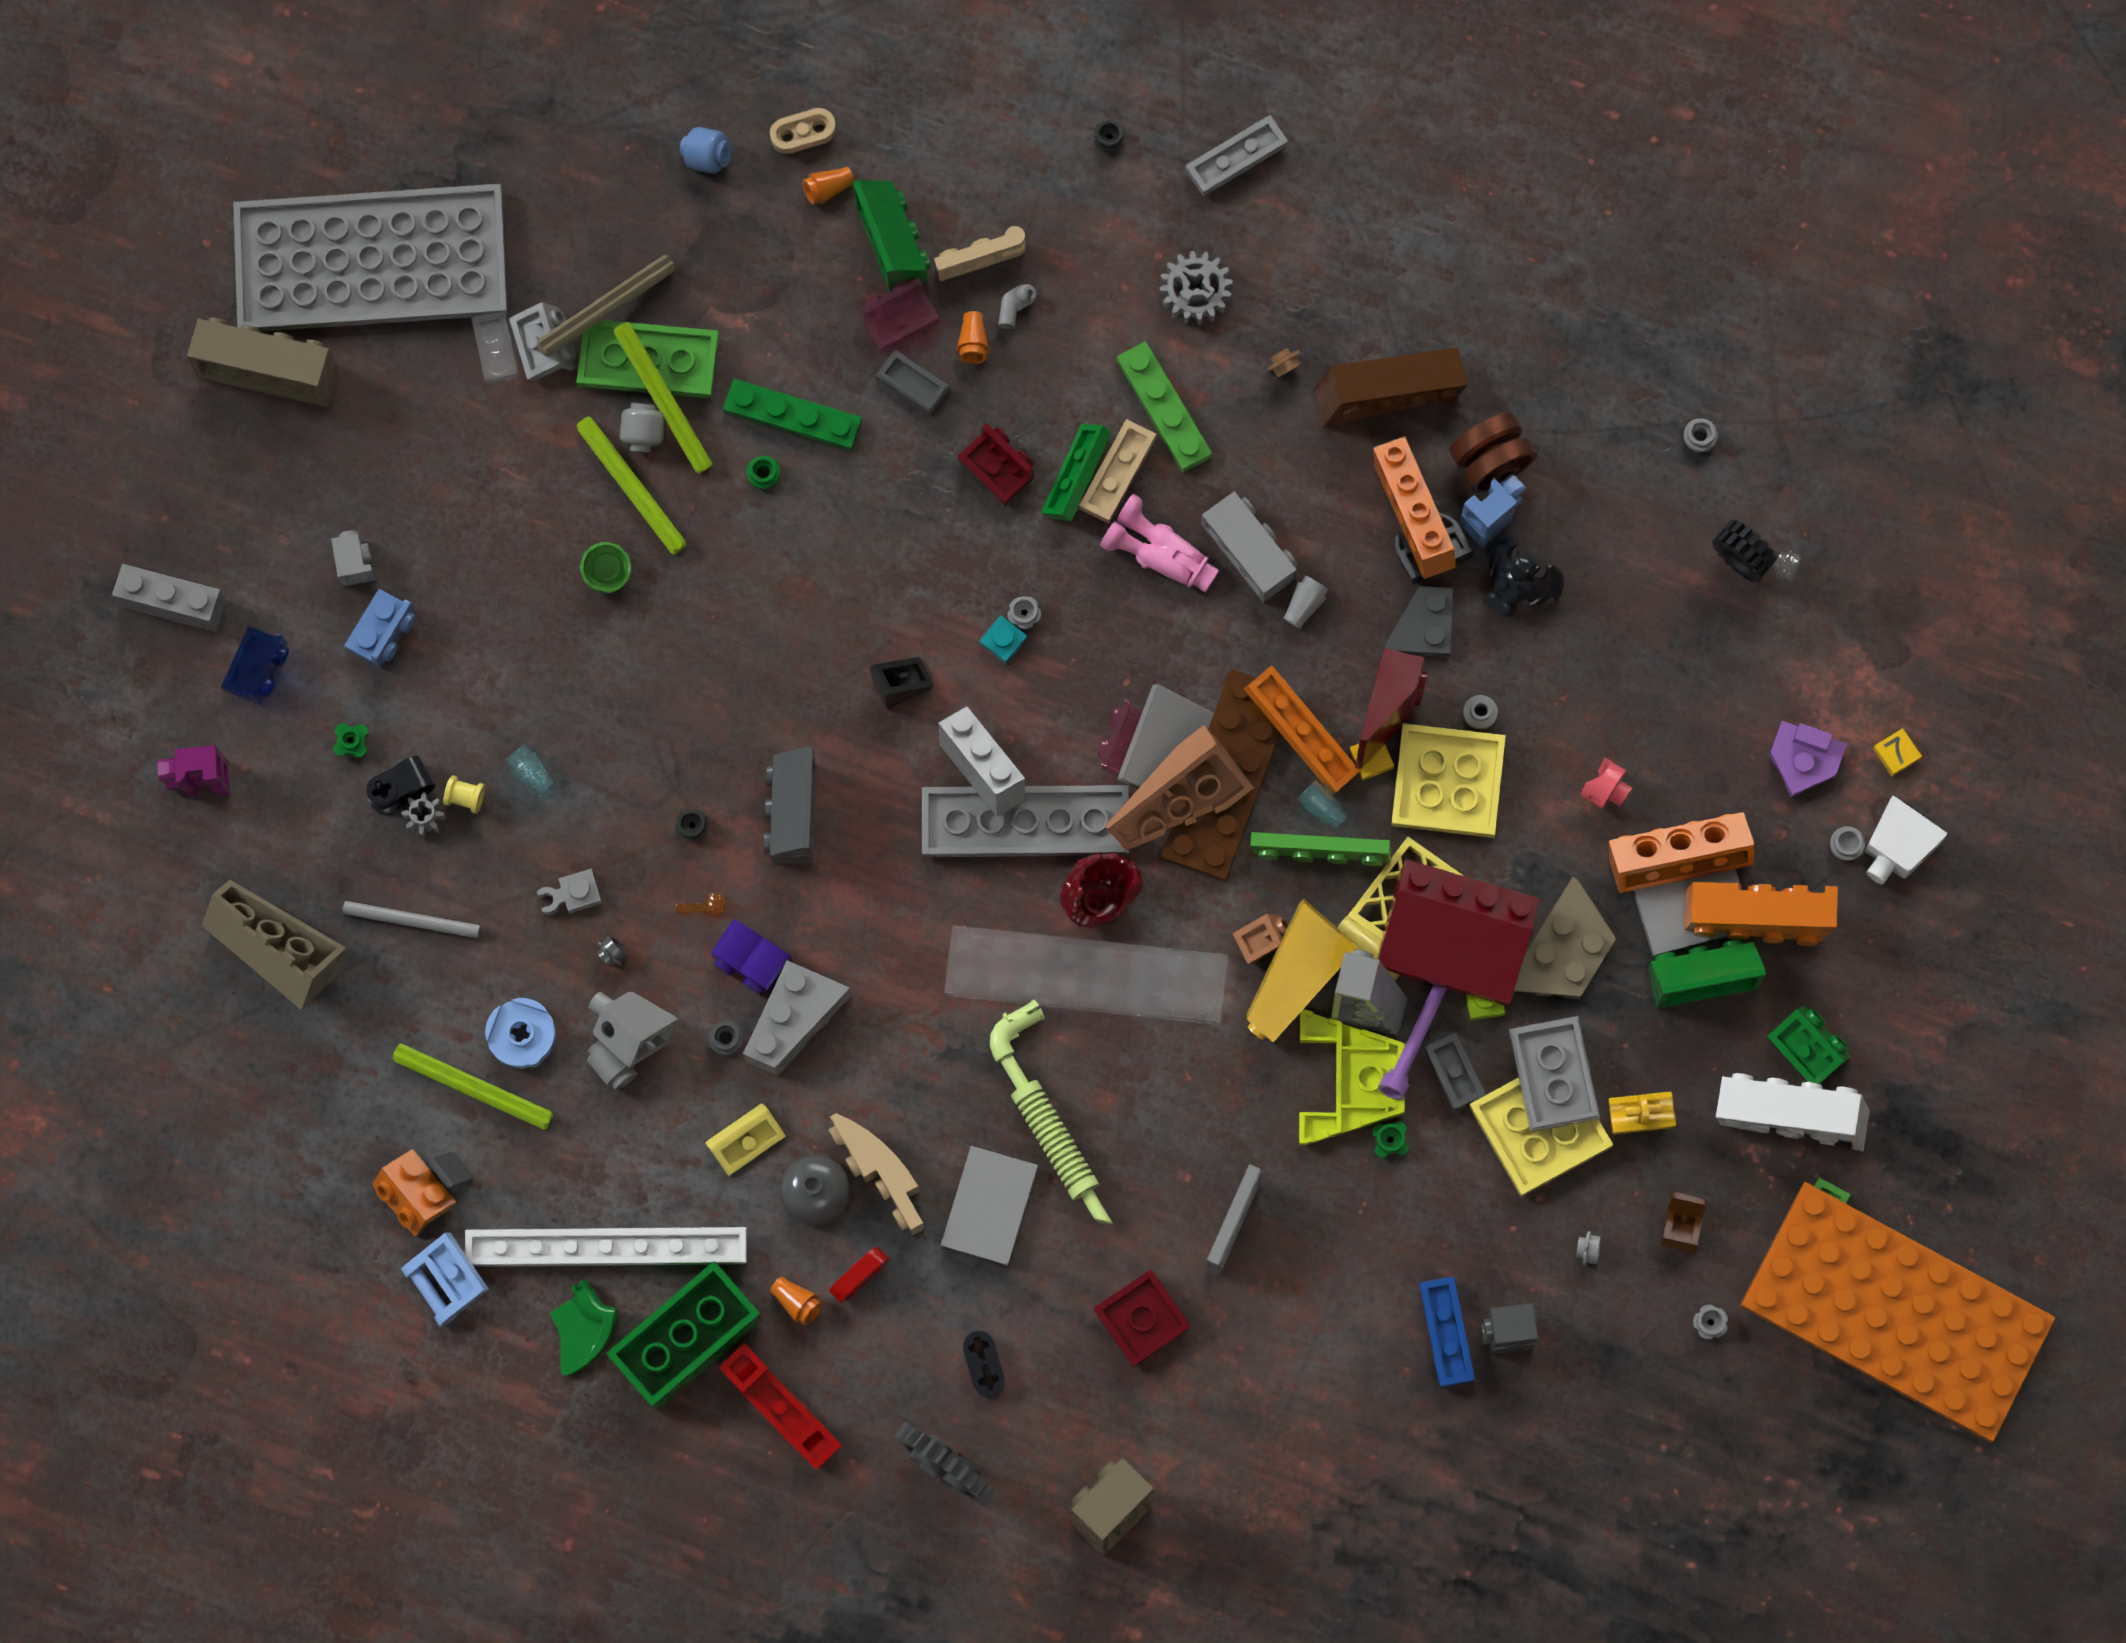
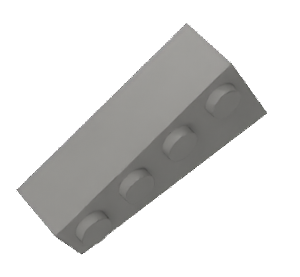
[1331,950,1408,1038]

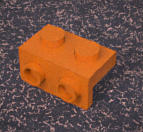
[372,1149,456,1236]

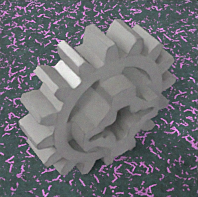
[1160,251,1233,325]

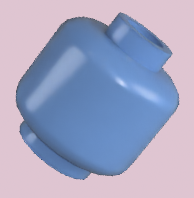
[680,127,732,174]

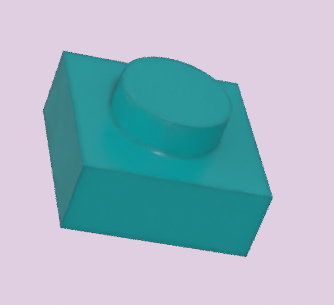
[979,615,1027,665]

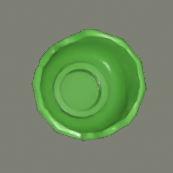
[579,542,632,594]

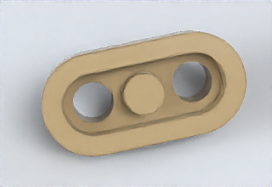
[770,108,836,154]

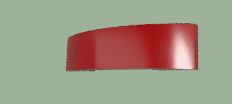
[718,1343,842,1470]

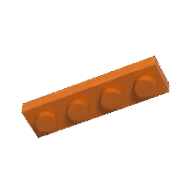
[1244,666,1360,794]

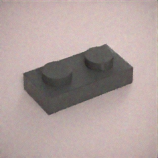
[1424,1033,1486,1111]

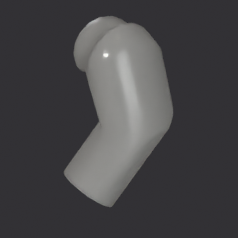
[998,284,1037,329]

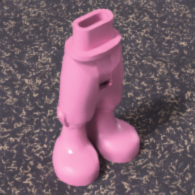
[1100,494,1220,592]

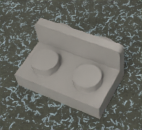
[509,302,577,381]

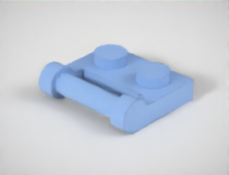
[401,1233,489,1327]

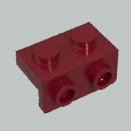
[957,423,1034,506]

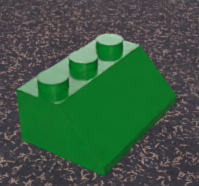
[853,180,931,295]
[1648,939,1766,1009]

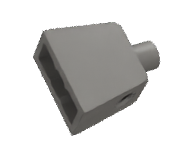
[589,992,678,1068]

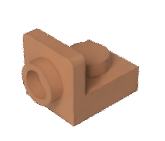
[1232,914,1289,964]

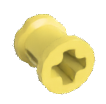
[443,775,486,814]

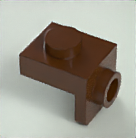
[1661,1193,1707,1253]

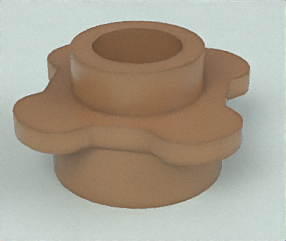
[1267,348,1301,377]

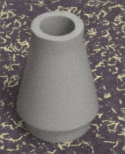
[1283,576,1328,629]

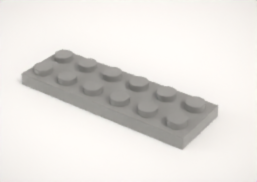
[922,785,1129,857]

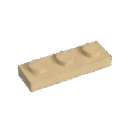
[1079,419,1156,524]

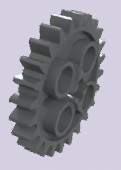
[893,1422,996,1507]

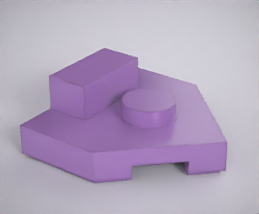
[1770,721,1847,797]

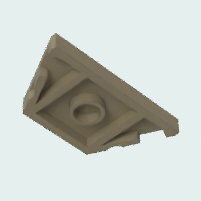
[1513,877,1616,999]

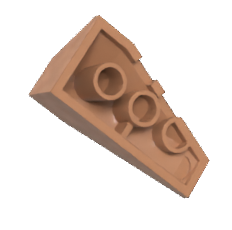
[1105,725,1254,851]

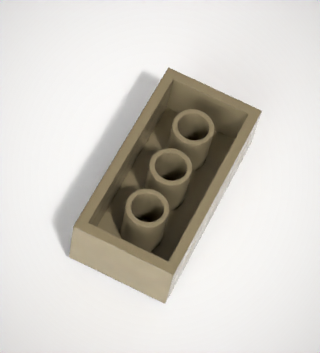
[187,317,338,407]
[1071,1458,1154,1557]

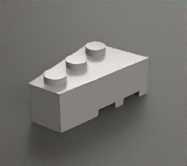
[743,960,852,1076]

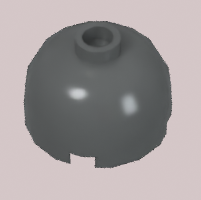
[781,1155,852,1226]

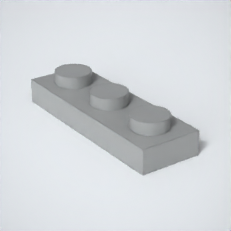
[1185,115,1288,197]

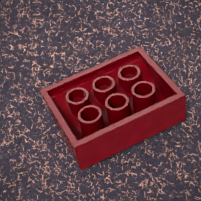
[1377,859,1540,1007]

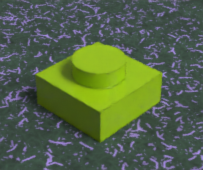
[1465,994,1505,1021]

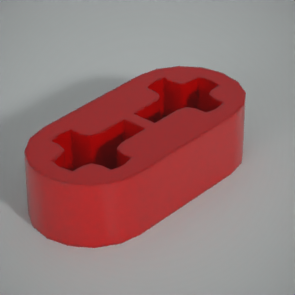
[829,1246,890,1304]

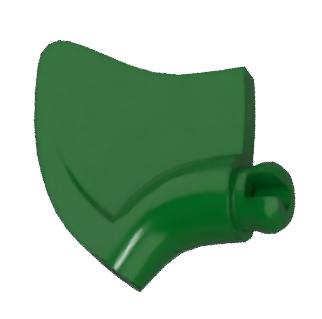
[550,1280,618,1376]

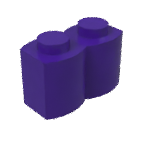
[711,919,793,995]

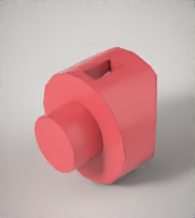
[1580,757,1633,810]

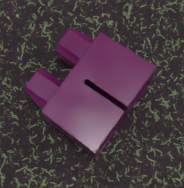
[157,745,230,798]

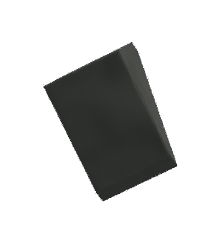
[870,656,934,710]

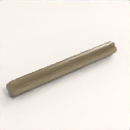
[536,255,675,357]

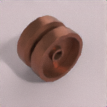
[1449,412,1537,493]

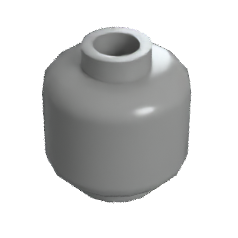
[620,403,665,453]

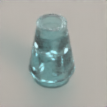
[505,744,554,796]
[1297,779,1348,830]

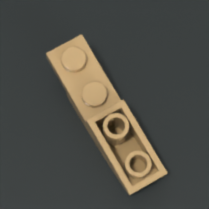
[828,1113,924,1236]

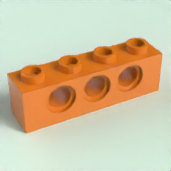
[1373,437,1456,579]
[1609,812,1755,893]

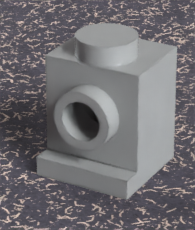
[331,530,376,587]

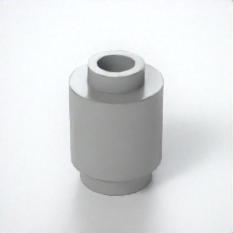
[587,1040,637,1091]

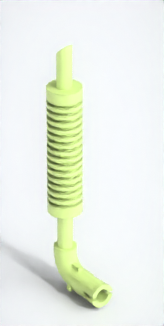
[990,1000,1114,1225]

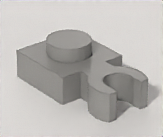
[537,869,602,916]

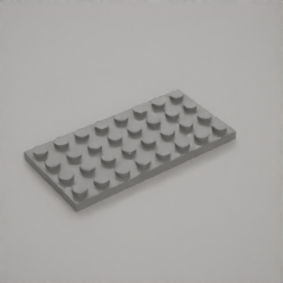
[233,184,508,332]

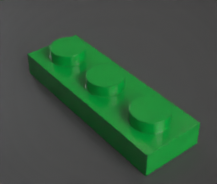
[1041,424,1112,521]

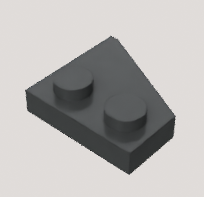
[1385,586,1453,657]

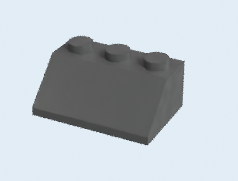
[764,747,817,864]

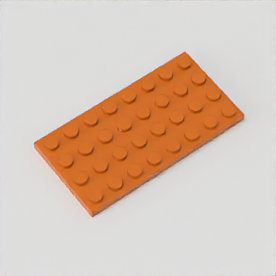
[1739,1182,2056,1443]

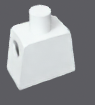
[1865,796,1948,885]

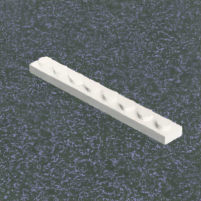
[465,1227,747,1267]

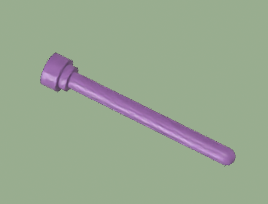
[1378,985,1447,1100]

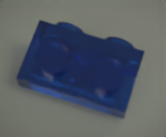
[221,626,289,705]

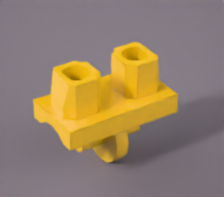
[1608,1091,1676,1134]

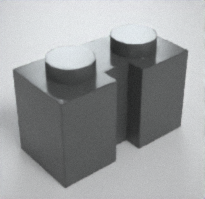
[1481,1303,1538,1354]

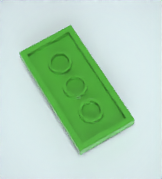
[576,320,719,399]

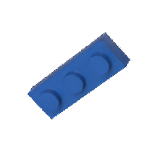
[1419,1276,1475,1388]

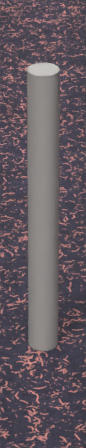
[343,901,481,939]

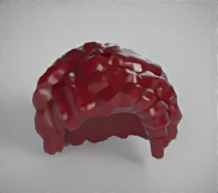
[1060,852,1143,929]

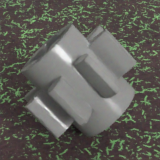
[401,793,446,838]

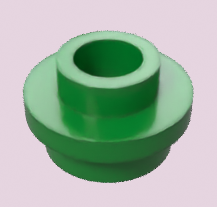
[746,456,781,489]

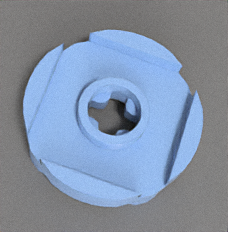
[485,998,556,1069]

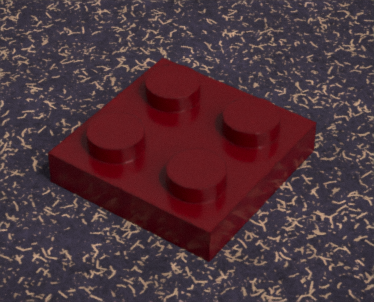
[1093,1269,1191,1368]

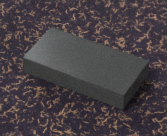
[875,349,950,416]

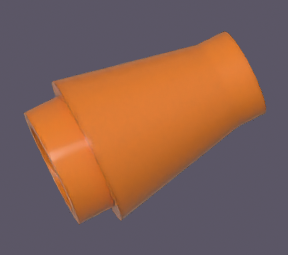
[802,166,855,205]
[956,311,990,364]
[770,1276,823,1325]

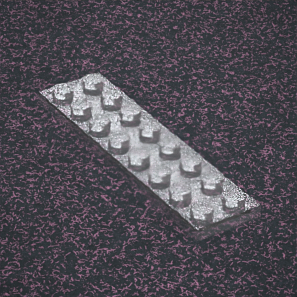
[944,925,1228,1025]

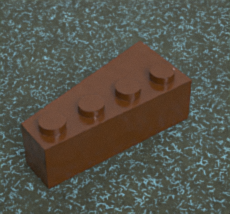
[1313,347,1468,428]

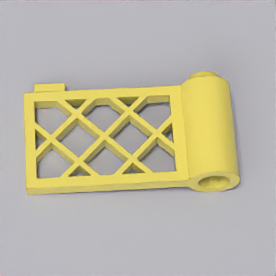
[1337,837,1464,981]

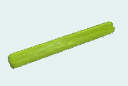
[614,322,712,473]
[576,417,686,555]
[392,1044,553,1130]

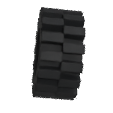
[1712,520,1777,582]

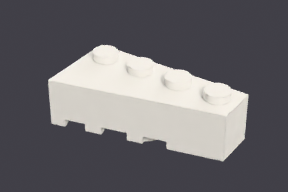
[1716,1073,1870,1151]

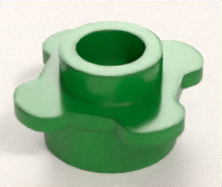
[333,723,369,758]
[1372,1121,1409,1158]

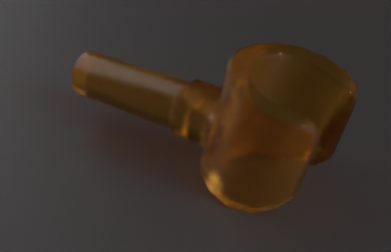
[676,892,727,916]

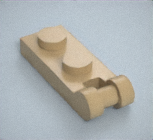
[934,226,1026,282]

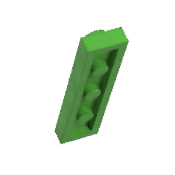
[1116,341,1212,473]
[1250,832,1392,866]

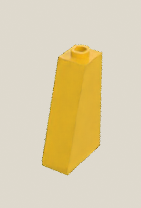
[1247,899,1357,1042]

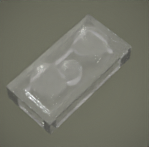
[472,311,519,384]

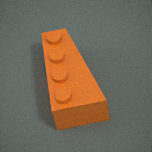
[1684,882,1838,946]

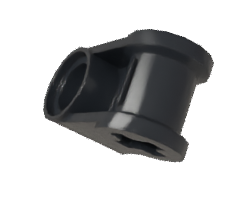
[366,756,436,814]

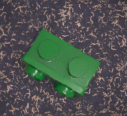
[1767,1006,1851,1084]

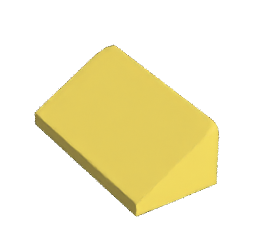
[705,1104,786,1176]

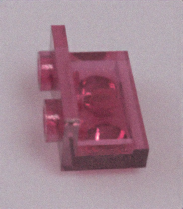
[860,278,940,353]
[1098,699,1143,775]

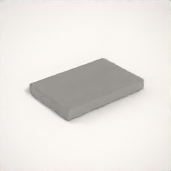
[1117,684,1214,789]
[1633,869,1742,958]
[1509,1016,1600,1133]
[941,1146,1038,1267]
[1206,1164,1261,1276]

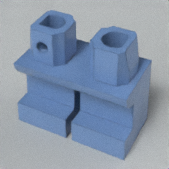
[1459,473,1526,548]

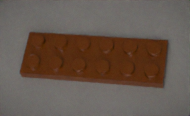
[1161,669,1295,882]

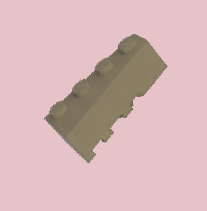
[202,880,346,1010]

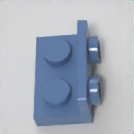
[344,589,416,669]

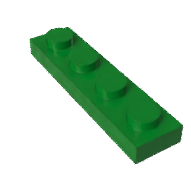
[723,378,862,452]

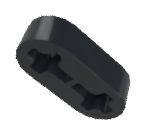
[963,1331,1005,1398]

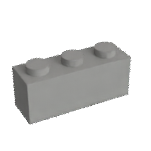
[1201,491,1297,603]
[112,564,226,632]
[938,707,1026,817]

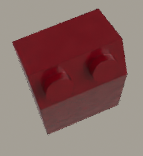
[1355,648,1428,769]

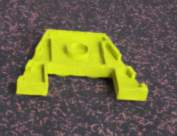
[1299,1009,1405,1146]

